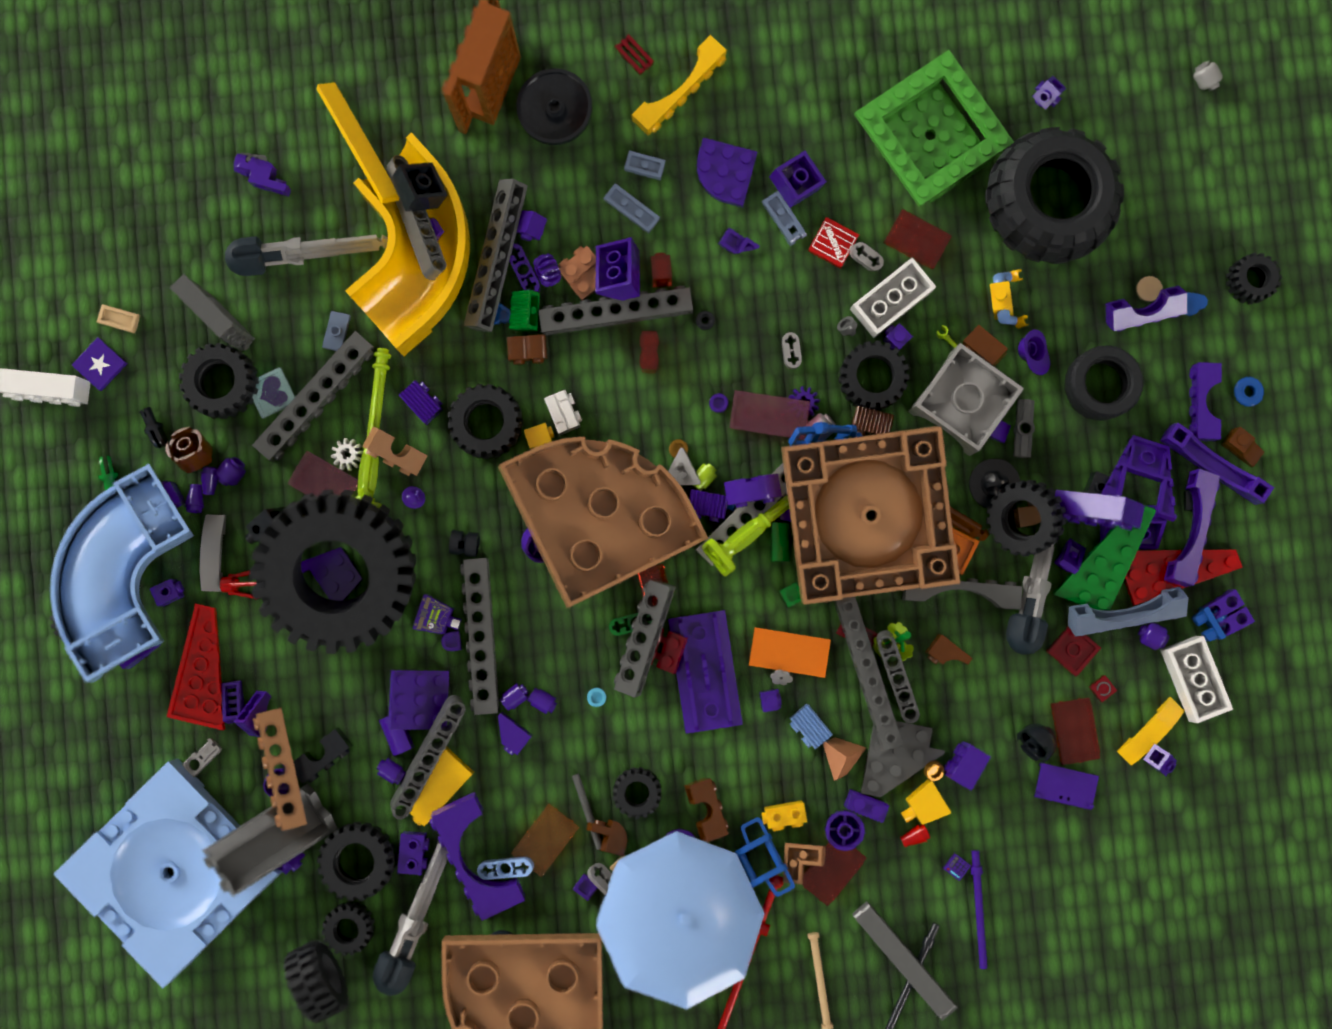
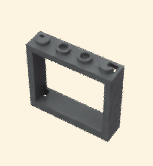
[170,274,255,352]

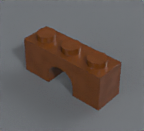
[684,778,728,842]

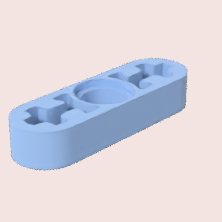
[477,857,534,880]

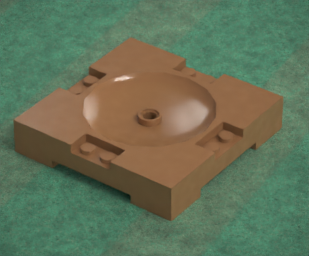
[781,426,960,604]

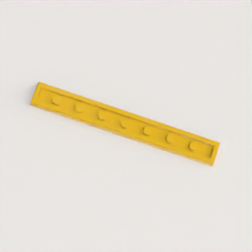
[317,82,400,204]

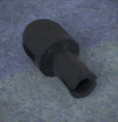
[139,407,168,449]

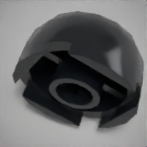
[1017,723,1057,763]

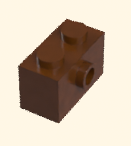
[963,325,1008,367]

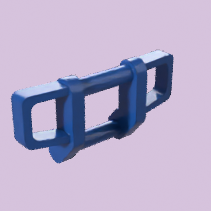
[788,422,863,446]
[734,817,795,897]

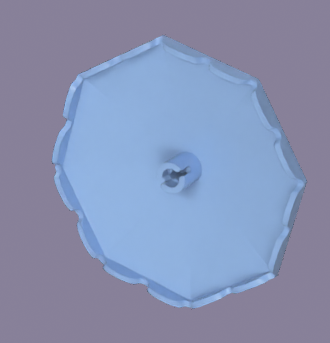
[596,831,764,1009]

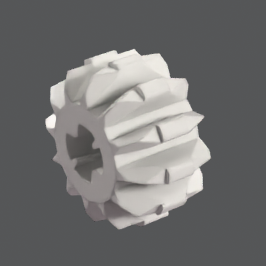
[331,438,363,471]

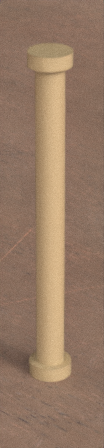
[807,932,833,1029]

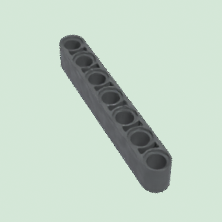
[384,155,447,280]
[390,695,465,820]
[852,901,958,1021]

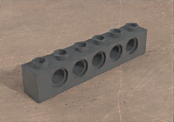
[614,579,676,698]

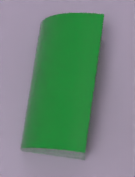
[770,523,790,562]

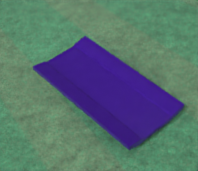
[668,610,743,733]

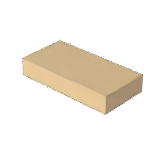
[97,304,140,334]

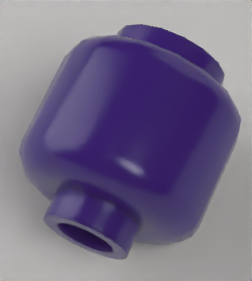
[216,457,246,486]
[1138,622,1169,650]

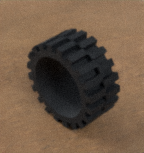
[839,341,910,411]

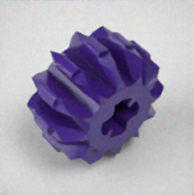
[533,253,561,287]
[787,386,820,419]

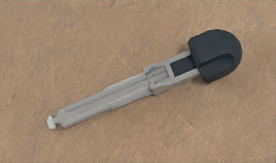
[225,234,388,276]
[1006,544,1054,655]
[372,843,448,996]

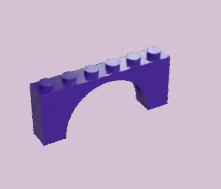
[430,792,525,921]

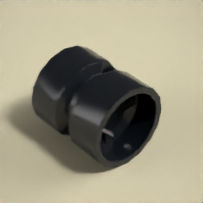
[449,530,480,557]

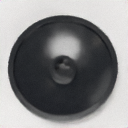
[516,68,593,145]

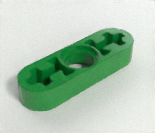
[609,613,652,636]

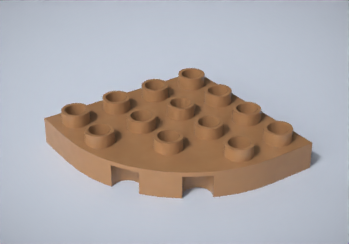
[498,437,708,608]
[442,933,603,1029]

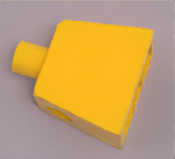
[901,779,951,825]

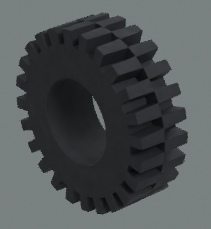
[250,489,416,654]

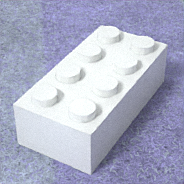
[850,258,936,338]
[0,368,90,407]
[1160,636,1233,723]

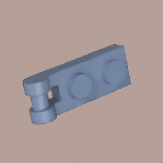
[762,191,807,246]

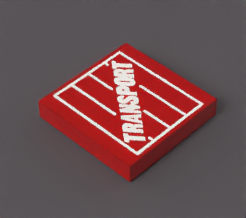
[808,217,859,269]

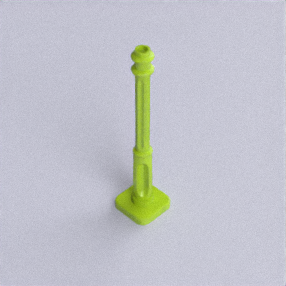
[356,348,391,508]
[701,495,789,577]

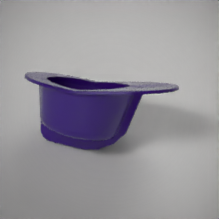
[1018,330,1050,375]

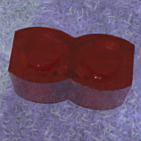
[640,331,659,373]

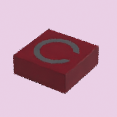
[1089,675,1117,702]

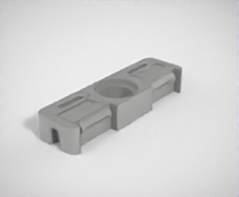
[182,738,222,777]

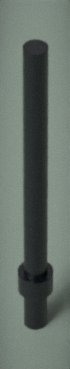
[885,922,940,1029]

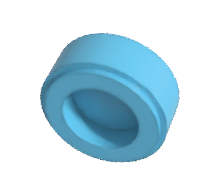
[587,687,606,707]

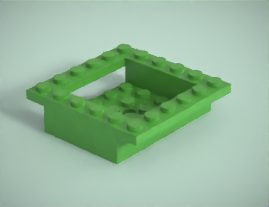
[854,50,1014,207]

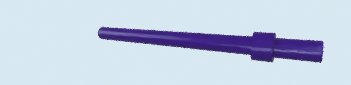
[971,850,987,969]

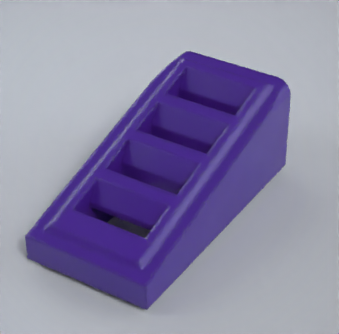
[222,681,245,724]

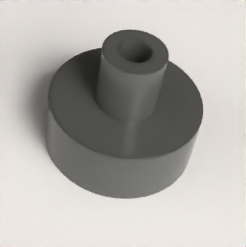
[837,316,857,336]

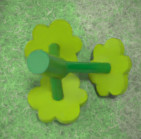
[874,622,914,661]

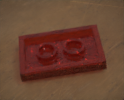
[883,209,952,270]

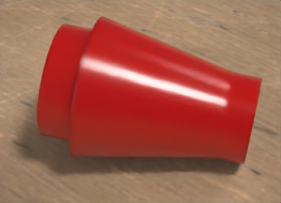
[900,824,931,847]

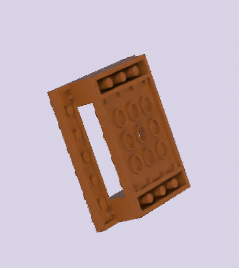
[442,0,521,134]

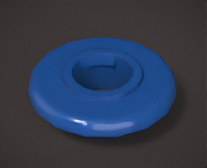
[1234,377,1264,407]

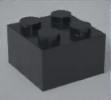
[390,162,448,212]

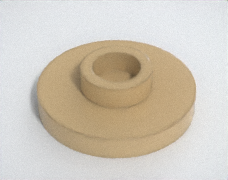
[1136,276,1162,302]

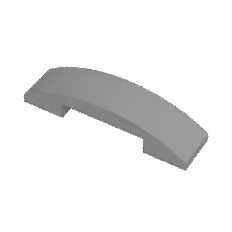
[200,515,226,592]

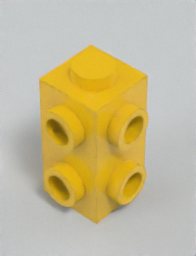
[761,800,807,831]

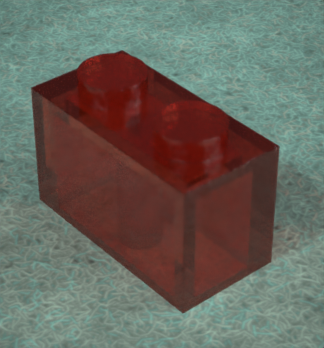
[651,253,672,288]

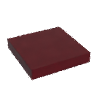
[1046,626,1101,677]

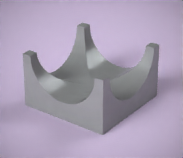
[908,343,1024,456]

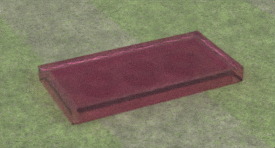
[729,390,811,440]

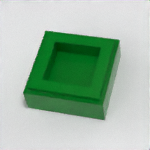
[779,582,801,608]

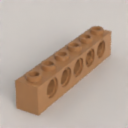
[253,708,307,831]

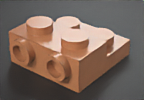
[559,246,596,301]

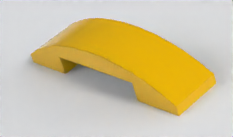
[1116,697,1184,766]

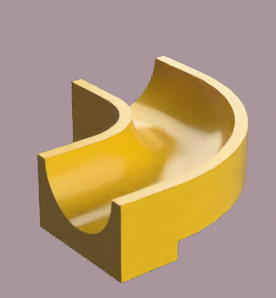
[345,132,470,356]

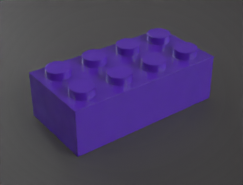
[1055,490,1145,531]

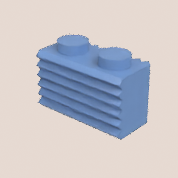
[789,704,833,749]

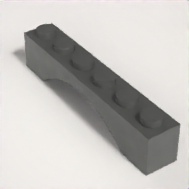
[902,578,1022,610]

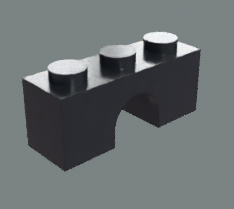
[293,728,353,784]

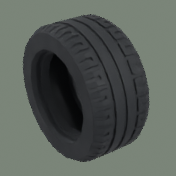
[1064,345,1144,421]

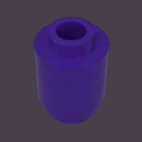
[500,683,529,711]
[527,688,558,714]
[376,758,406,785]

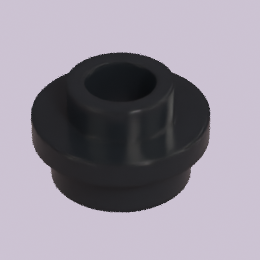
[696,311,715,330]

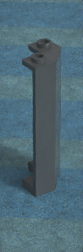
[203,784,338,897]

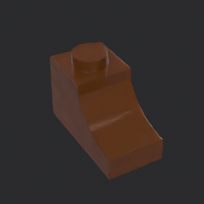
[1221,427,1265,467]
[925,634,973,665]

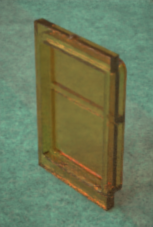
[511,804,579,877]

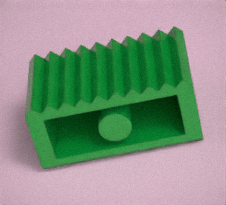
[509,290,540,332]

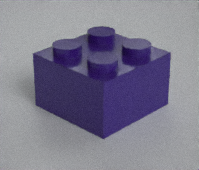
[769,151,826,208]
[944,741,991,790]

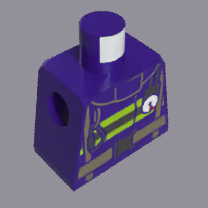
[412,594,462,634]

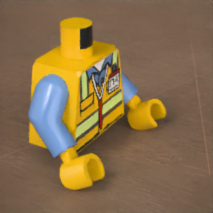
[990,269,1029,329]

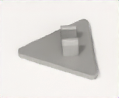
[668,448,701,485]

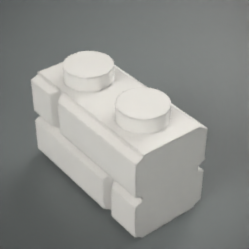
[544,390,582,435]

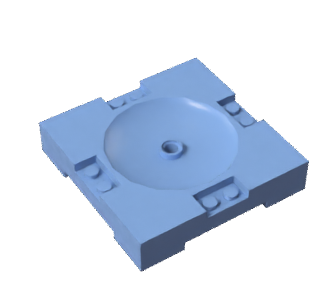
[54,759,282,988]

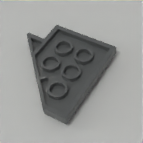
[860,721,945,797]

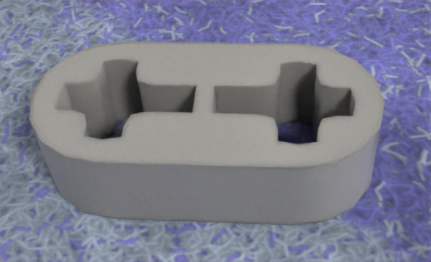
[850,242,884,271]
[781,332,802,369]
[587,863,612,895]

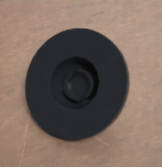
[969,459,1020,508]

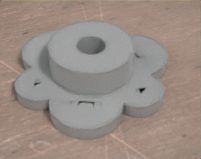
[770,670,793,685]

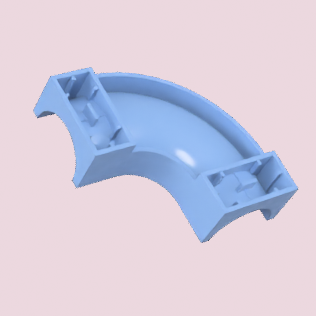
[50,464,194,683]

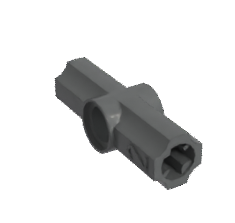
[1013,399,1035,458]

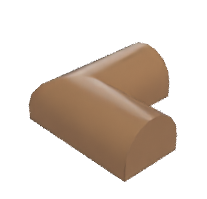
[783,843,826,884]

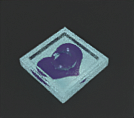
[252,367,295,419]

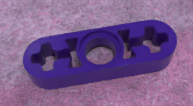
[509,244,540,293]

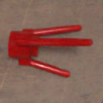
[220,570,256,599]

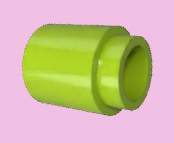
[693,463,717,491]

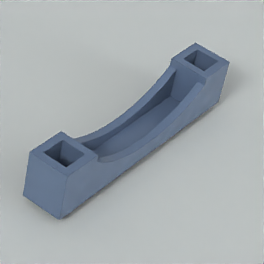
[1068,587,1188,637]

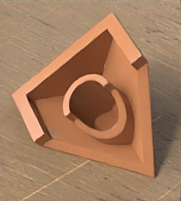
[823,737,866,780]

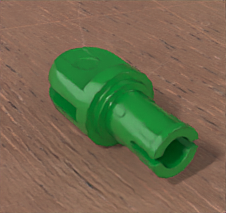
[98,455,119,491]

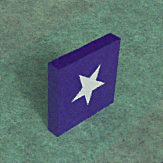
[72,337,128,391]

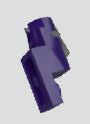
[233,153,291,197]

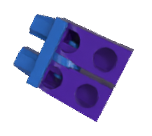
[1191,589,1255,642]

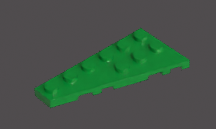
[1053,503,1156,610]

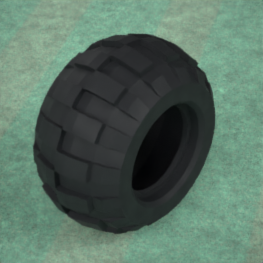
[985,127,1124,264]

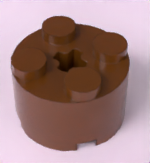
[165,427,213,473]

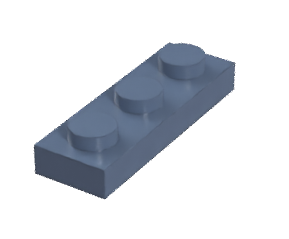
[604,183,660,234]

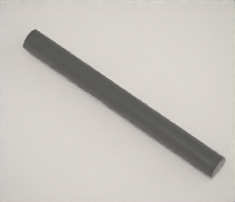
[572,773,602,850]

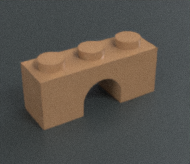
[362,426,427,476]

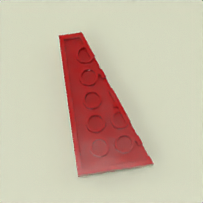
[1124,549,1243,605]
[167,604,225,730]

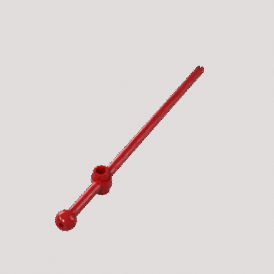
[717,875,784,1029]

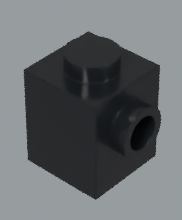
[1083,471,1110,494]

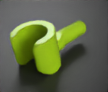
[936,325,957,348]

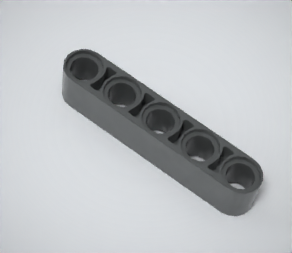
[877,630,920,723]

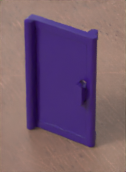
[1034,763,1099,810]

